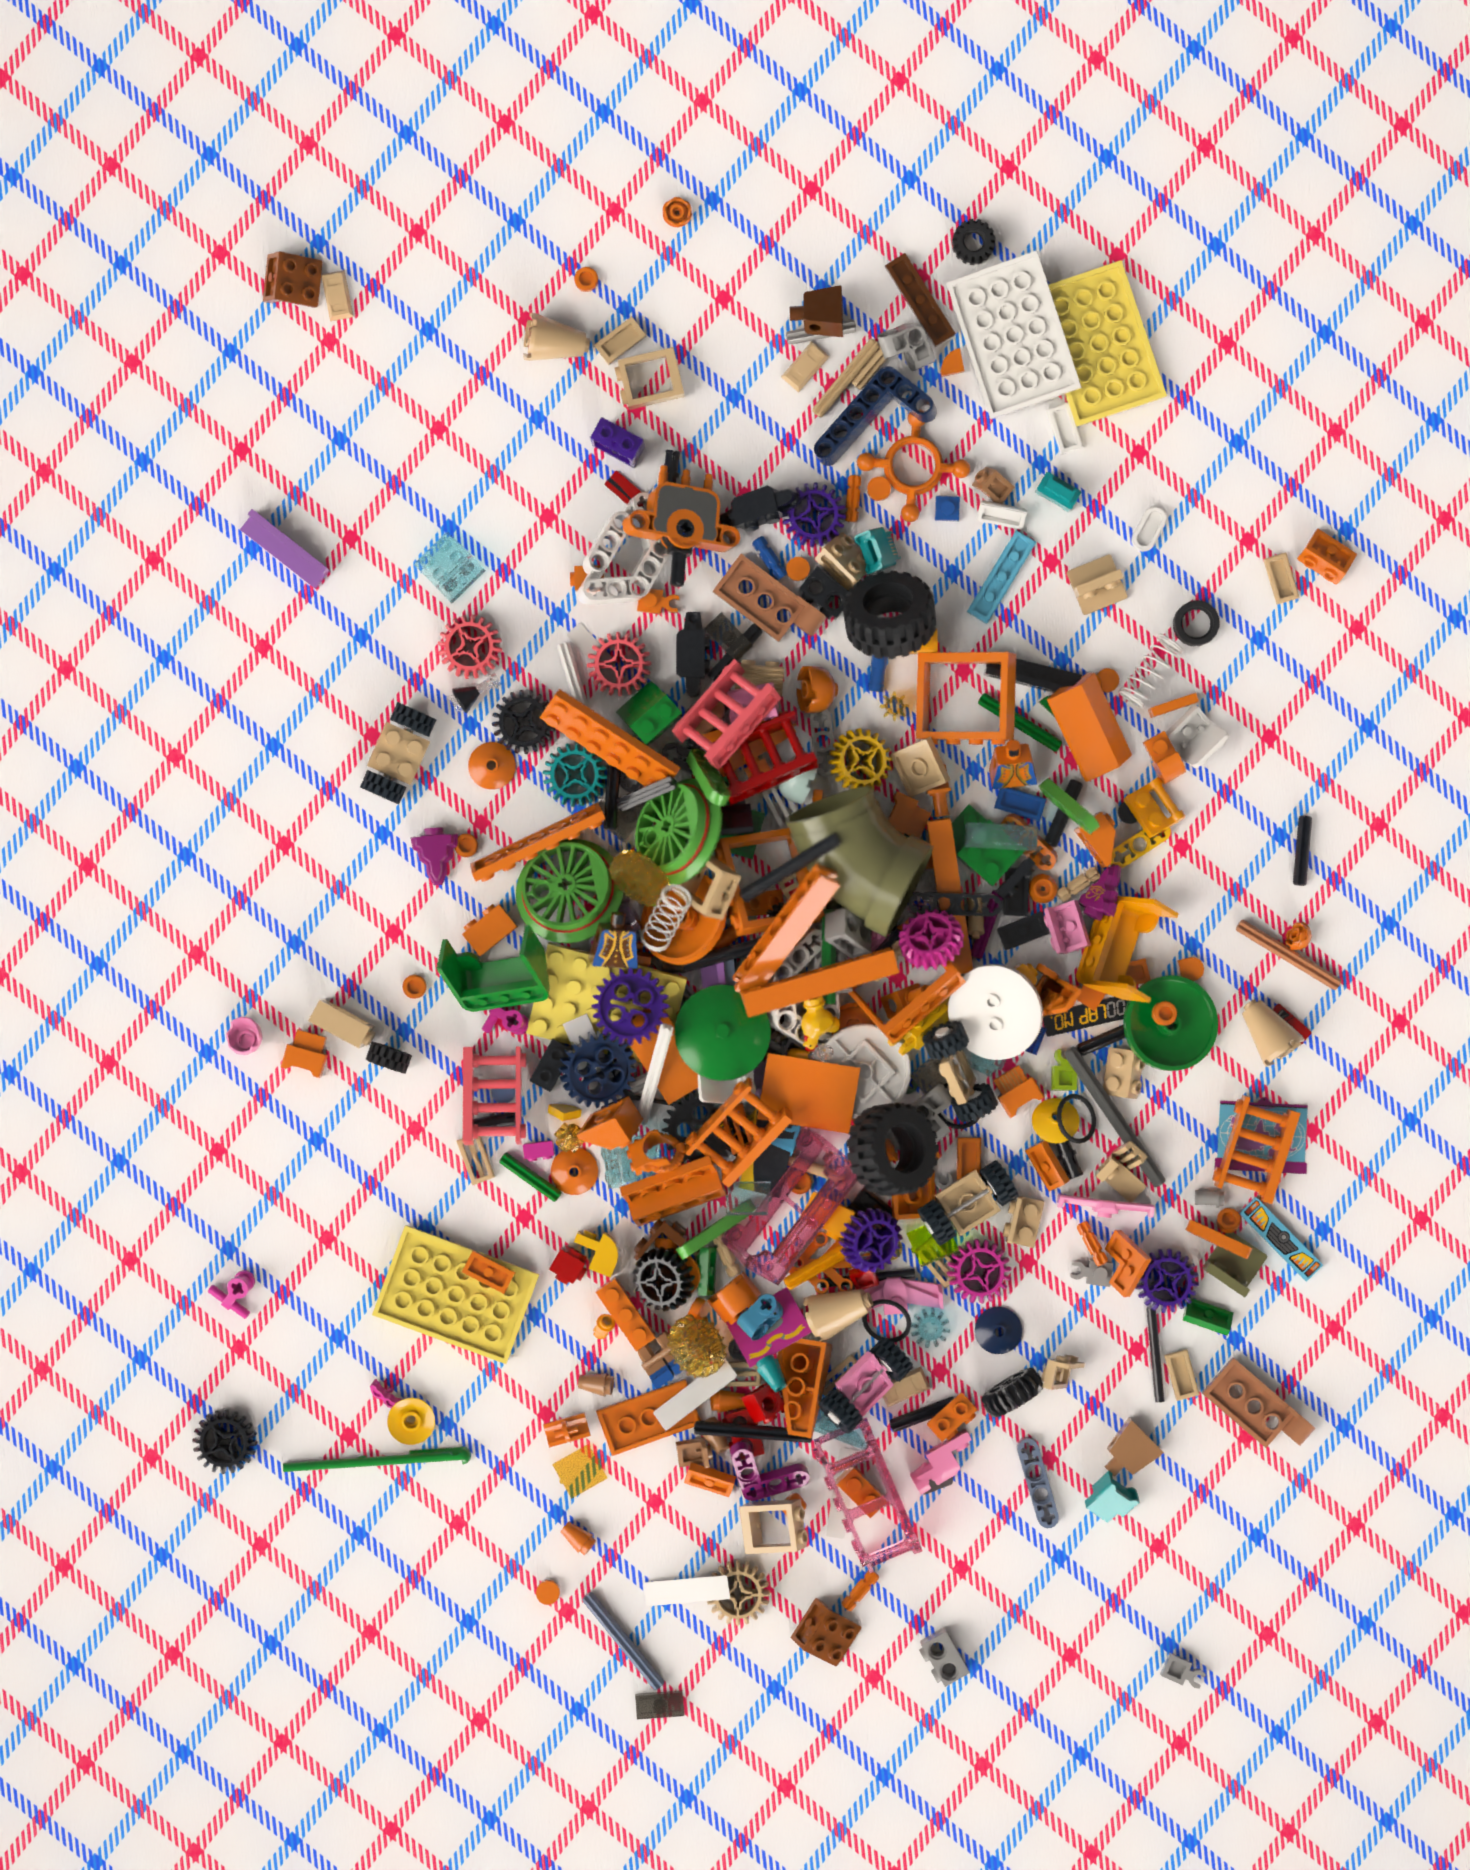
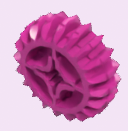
[899,908,964,971]
[947,1239,1012,1304]

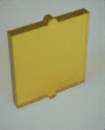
[552,1444,608,1499]

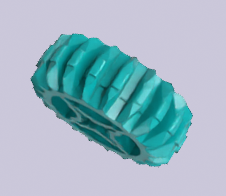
[543,743,607,807]

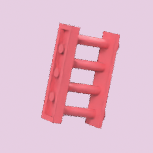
[671,659,782,770]
[463,1046,526,1145]

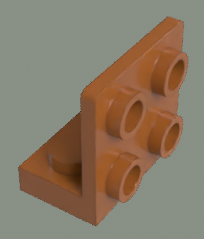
[263,251,323,308]
[790,1598,862,1666]

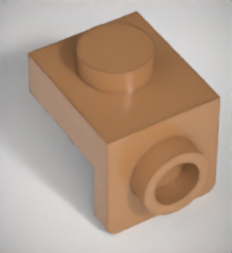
[675,1437,713,1468]

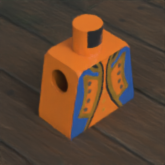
[989,740,1037,789]

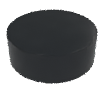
[1118,802,1137,824]

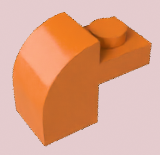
[1142,731,1186,784]

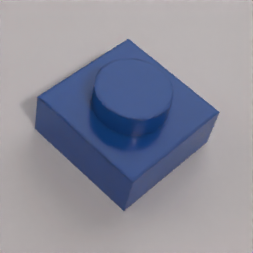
[935,496,960,522]

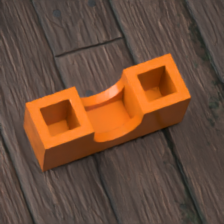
[595,1277,656,1351]

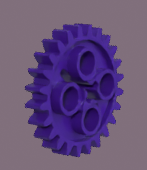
[591,967,670,1046]

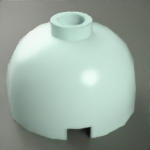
[778,756,818,804]

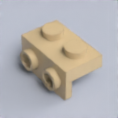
[1103,1047,1145,1099]
[1042,1355,1085,1390]

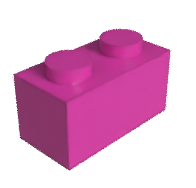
[523,1140,555,1162]

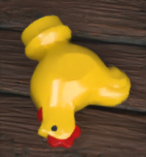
[801,996,840,1052]

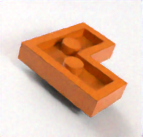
[1105,1230,1152,1297]

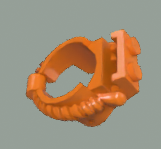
[626,1129,686,1176]

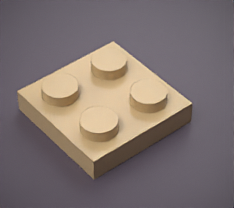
[890,737,951,797]

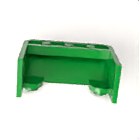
[436,925,550,1012]

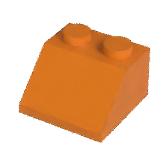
[1074,811,1116,868]
[576,1096,644,1150]

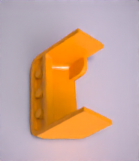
[1076,896,1179,1003]

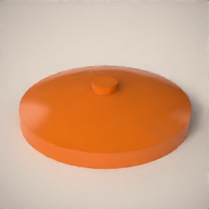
[641,874,727,965]

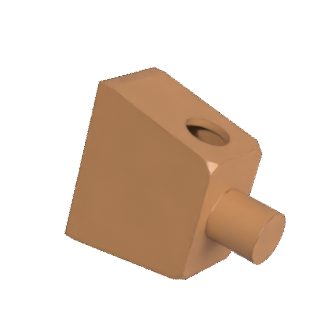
[1104,1417,1164,1477]

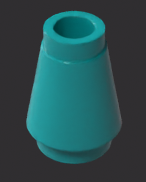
[756,1355,787,1392]

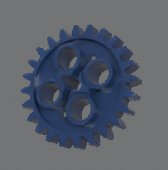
[559,1031,637,1108]

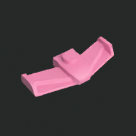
[1057,1193,1155,1218]
[854,1277,944,1315]

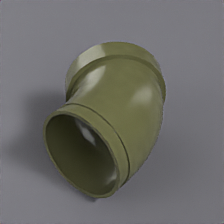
[785,786,934,938]

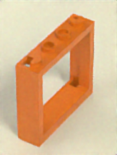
[916,652,1016,745]
[714,828,824,936]
[848,918,966,1045]

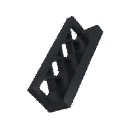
[983,658,1082,693]

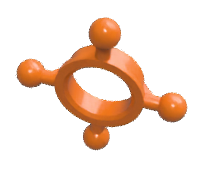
[857,409,971,522]

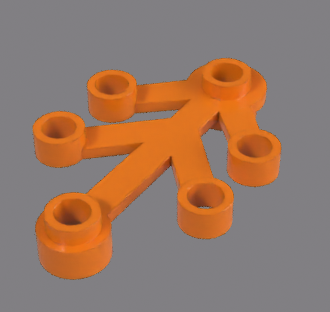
[785,1232,871,1294]

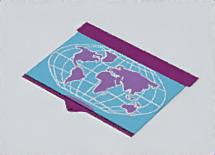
[1214,1097,1308,1174]

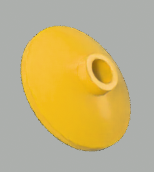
[1032,1098,1080,1143]
[387,1398,435,1445]

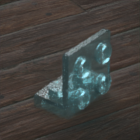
[414,532,486,604]

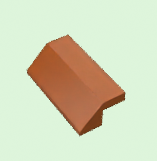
[1047,673,1132,782]
[619,1155,727,1227]

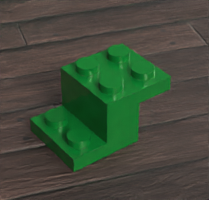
[952,804,1024,887]

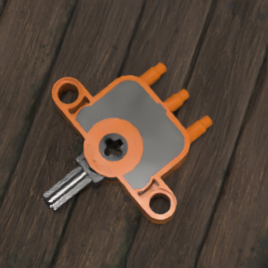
[622,465,740,587]

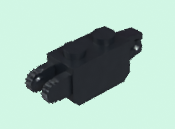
[720,485,802,532]
[676,612,710,697]

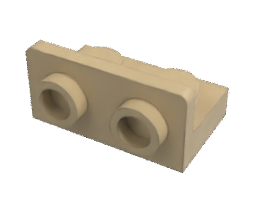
[1003,1195,1044,1248]

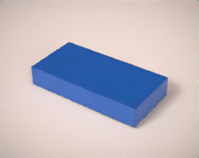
[994,788,1047,822]

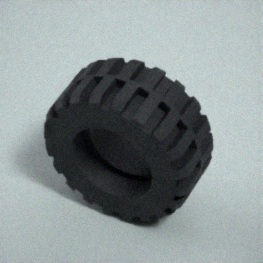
[843,570,937,659]
[846,1102,939,1196]

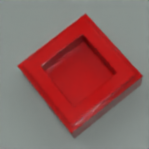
[848,1268,880,1290]

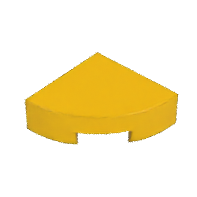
[548,1104,582,1121]

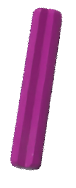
[971,890,1003,959]

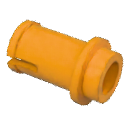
[593,1314,615,1339]

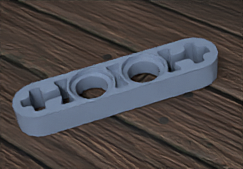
[1017,1437,1059,1528]

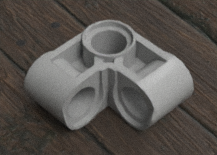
[877,322,935,372]
[911,1081,953,1143]

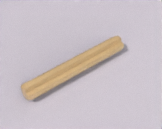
[812,339,880,418]

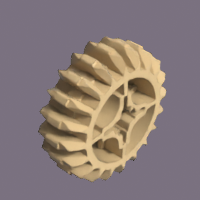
[707,1560,770,1626]

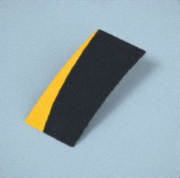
[739,1108,796,1198]

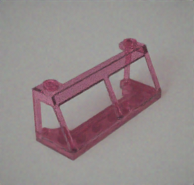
[720,1126,857,1285]

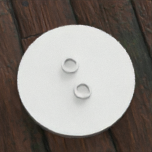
[948,964,1043,1060]
[817,1024,911,1119]

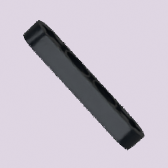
[908,892,1003,916]

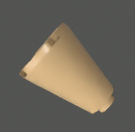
[523,313,590,361]
[1242,999,1305,1067]
[803,1289,873,1342]

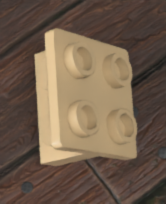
[814,532,867,591]
[1067,554,1128,615]

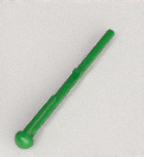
[283,1446,471,1472]

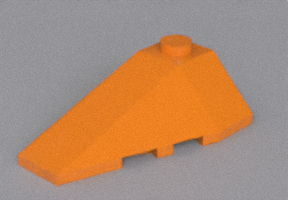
[1039,977,1082,1016]
[777,1339,833,1438]

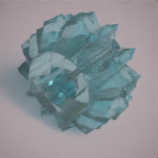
[911,1307,950,1348]

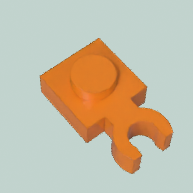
[637,589,680,615]

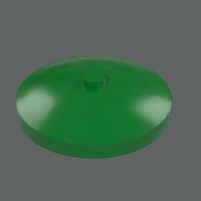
[1123,975,1218,1071]
[675,985,771,1081]

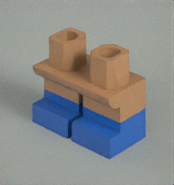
[637,1330,694,1390]

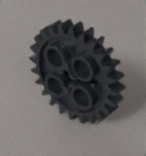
[661,1091,733,1164]

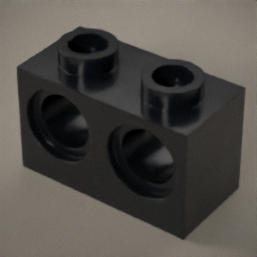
[799,566,848,620]
[529,1038,573,1092]

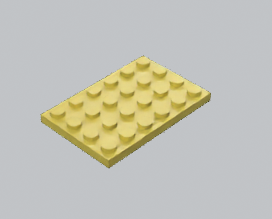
[1049,260,1167,427]
[526,942,688,1063]
[372,1225,539,1364]

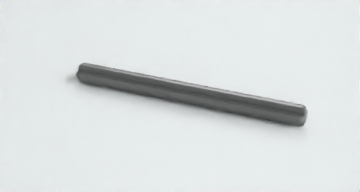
[1064,1046,1166,1187]

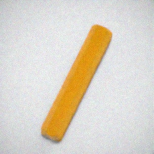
[783,1245,845,1290]

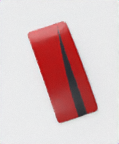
[604,471,644,507]

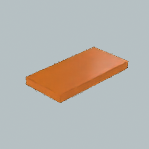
[626,1008,698,1105]
[596,1378,701,1456]

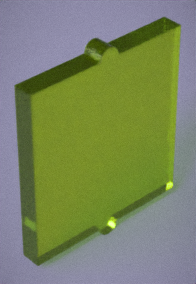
[906,1225,959,1267]

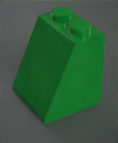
[616,681,683,746]

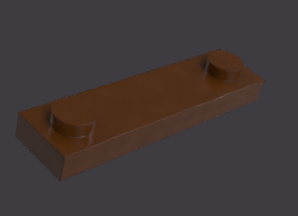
[885,253,956,347]

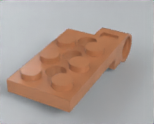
[712,554,827,642]
[1202,1357,1316,1448]

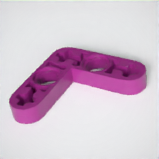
[730,1442,810,1501]

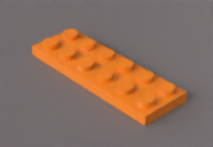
[540,688,681,786]
[470,802,606,882]

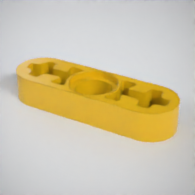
[1111,827,1171,868]

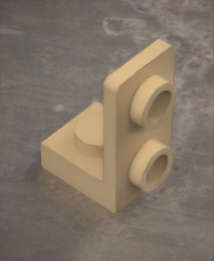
[1095,1154,1146,1202]

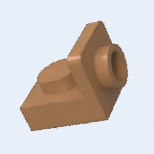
[972,467,1015,504]

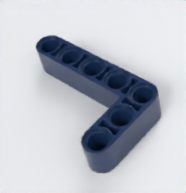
[814,366,937,466]

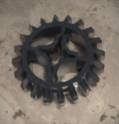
[492,690,556,754]
[632,1247,696,1312]
[981,1368,1043,1417]
[192,1409,258,1474]

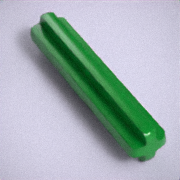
[499,1152,562,1202]

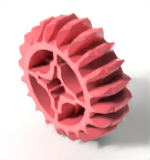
[438,614,502,679]
[587,632,652,697]

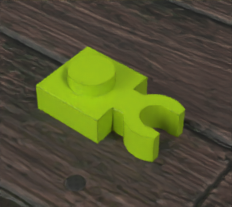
[1051,1049,1077,1091]

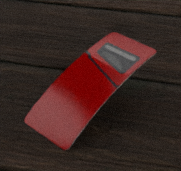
[1272,1003,1312,1046]

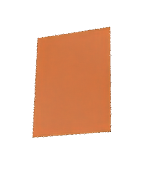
[757,1053,860,1134]

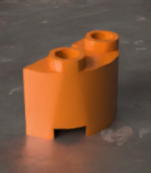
[706,1271,761,1325]

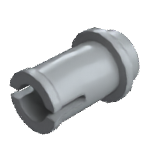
[1195,1189,1224,1208]

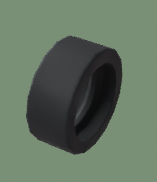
[1173,600,1220,646]

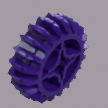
[782,482,846,548]
[839,1208,903,1272]
[1135,1248,1199,1313]

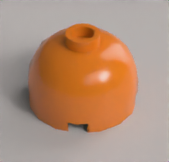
[796,666,838,713]

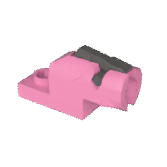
[910,1428,972,1495]

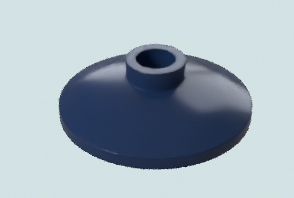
[975,1307,1022,1354]

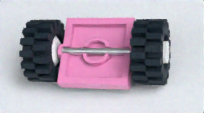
[818,1337,913,1434]

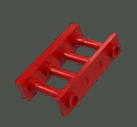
[712,710,819,805]

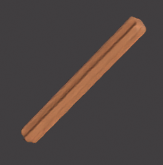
[1236,920,1342,990]

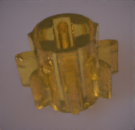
[879,691,909,721]
[554,1122,585,1153]

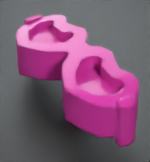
[370,1379,402,1408]

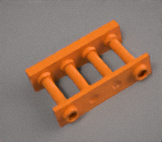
[685,1077,792,1188]
[1212,1095,1301,1204]

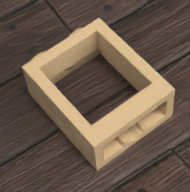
[614,347,685,410]
[674,855,742,920]
[308,999,376,1048]
[739,1499,808,1554]

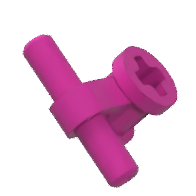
[481,1007,529,1035]
[208,1270,255,1319]

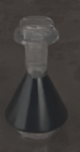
[448,672,501,713]

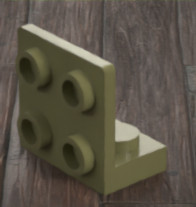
[1202,1232,1267,1298]

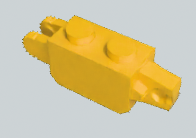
[887,996,950,1056]

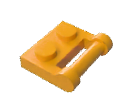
[1123,777,1186,838]

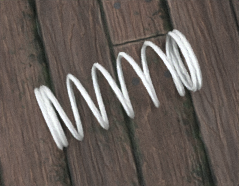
[1118,634,1184,709]
[640,884,692,952]

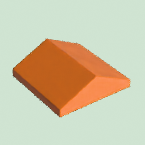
[891,1171,936,1220]

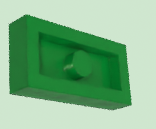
[697,1246,717,1296]
[1182,1297,1234,1336]

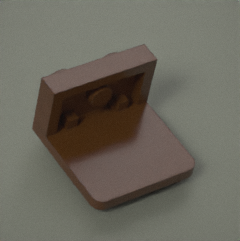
[634,1217,688,1261]

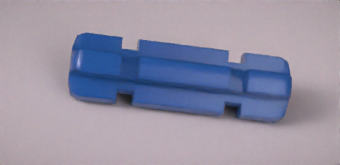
[752,536,787,580]

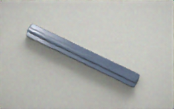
[582,1592,664,1690]

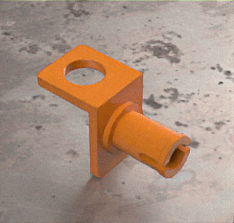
[926,764,952,817]
[880,983,929,1019]

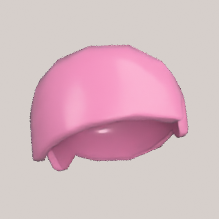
[226,1016,263,1055]

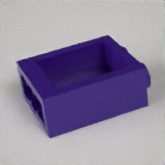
[590,417,645,468]

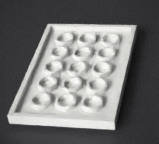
[946,250,1082,420]

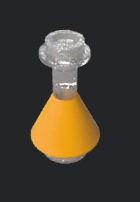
[787,1043,834,1063]

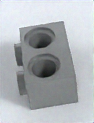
[825,908,872,958]
[919,1627,970,1687]

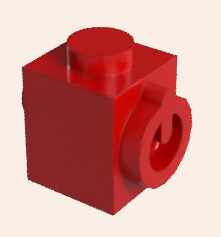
[548,1245,587,1285]

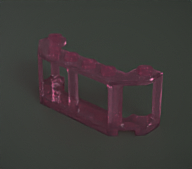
[812,1417,923,1573]

